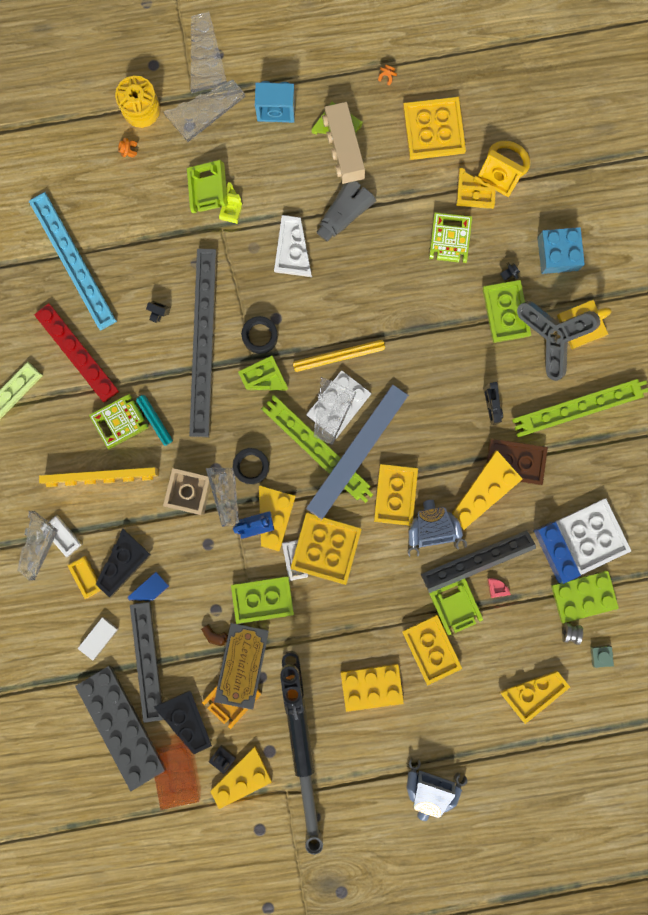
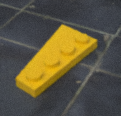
[452,450,522,530]

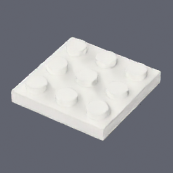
[555,499,631,575]

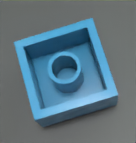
[255,81,295,123]
[538,227,585,274]

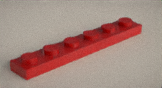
[34,303,120,403]

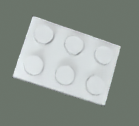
[306,370,372,439]

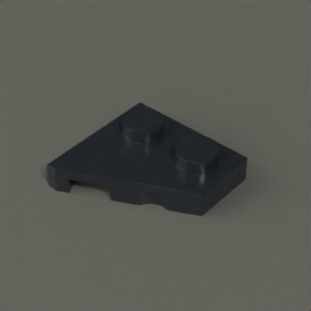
[483,382,503,425]

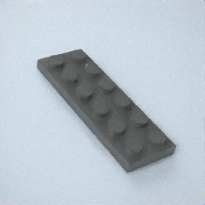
[75,666,167,792]

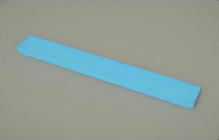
[29,192,117,331]

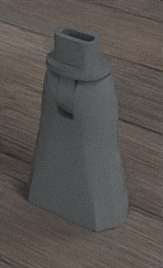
[316,181,376,242]

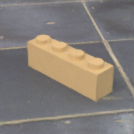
[322,102,365,184]

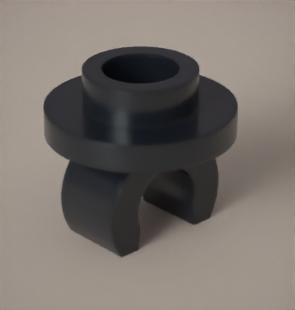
[500,262,520,281]

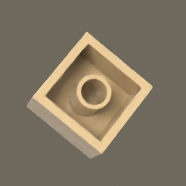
[163,468,213,515]

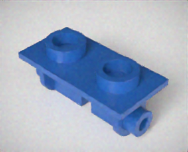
[233,511,274,539]

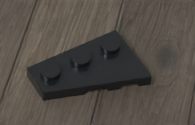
[95,528,151,598]
[153,690,212,754]

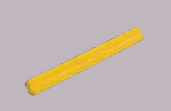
[293,340,385,372]

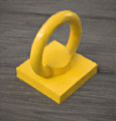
[478,141,530,197]
[557,300,612,349]

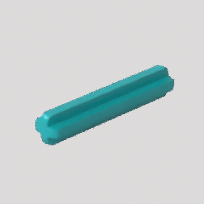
[136,395,173,446]

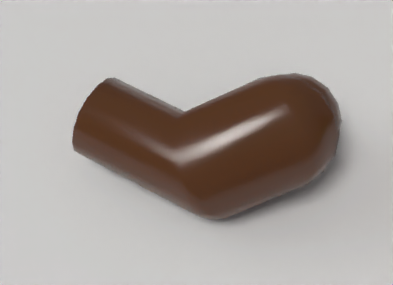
[201,624,228,646]

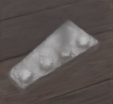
[190,12,227,93]
[163,80,245,142]

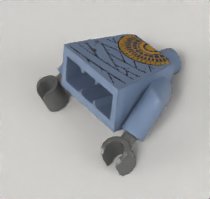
[408,500,467,557]
[406,758,468,821]

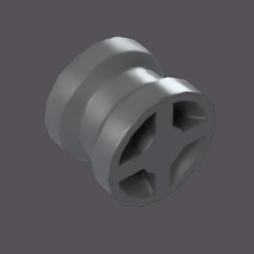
[562,623,583,645]

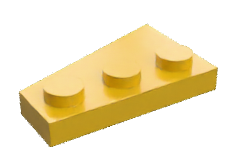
[259,486,296,552]
[499,671,570,724]
[210,745,272,809]

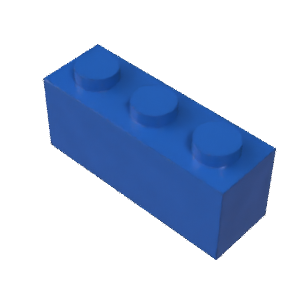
[533,522,581,584]

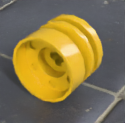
[115,75,161,128]

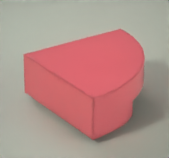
[487,578,511,598]

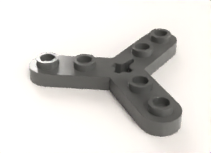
[517,301,601,381]

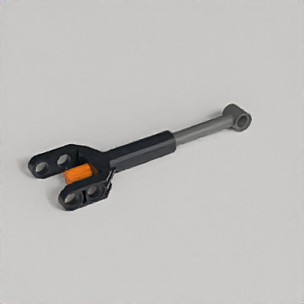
[280,651,323,855]

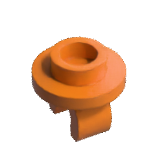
[378,64,397,85]
[118,138,137,157]

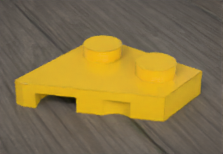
[456,168,496,209]

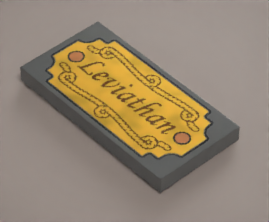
[214,623,269,710]

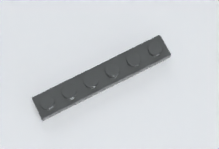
[421,530,536,593]
[130,602,163,723]

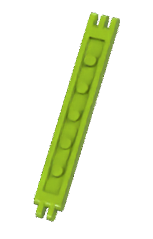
[512,379,648,437]
[261,395,373,503]

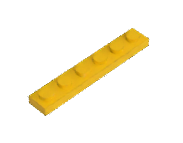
[39,467,159,487]

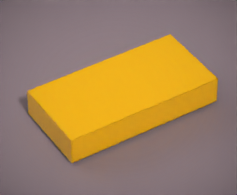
[67,556,102,599]

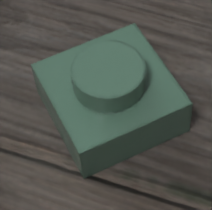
[590,646,614,668]

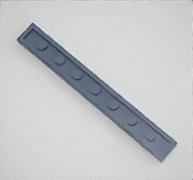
[306,385,409,520]

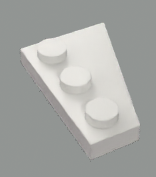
[274,215,312,277]

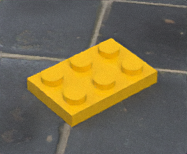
[374,464,418,526]
[402,615,462,686]
[340,664,404,712]

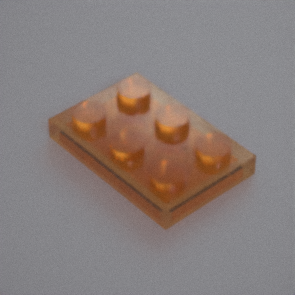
[155,743,200,810]

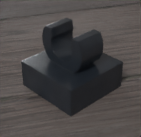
[146,301,171,323]
[209,745,236,774]

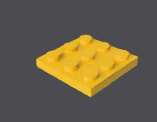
[403,97,466,160]
[290,513,362,585]

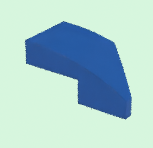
[127,572,169,602]

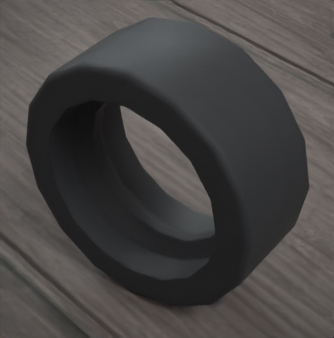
[241,316,278,354]
[233,448,270,485]

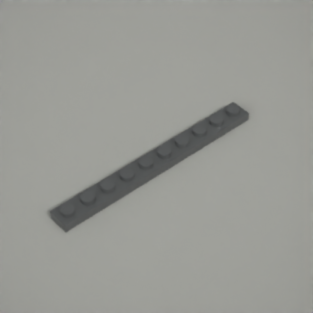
[189,249,217,438]

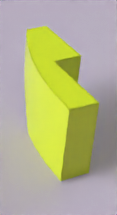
[219,182,242,224]

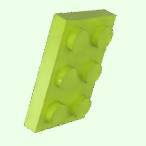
[482,280,531,343]
[551,571,619,623]
[231,576,294,624]

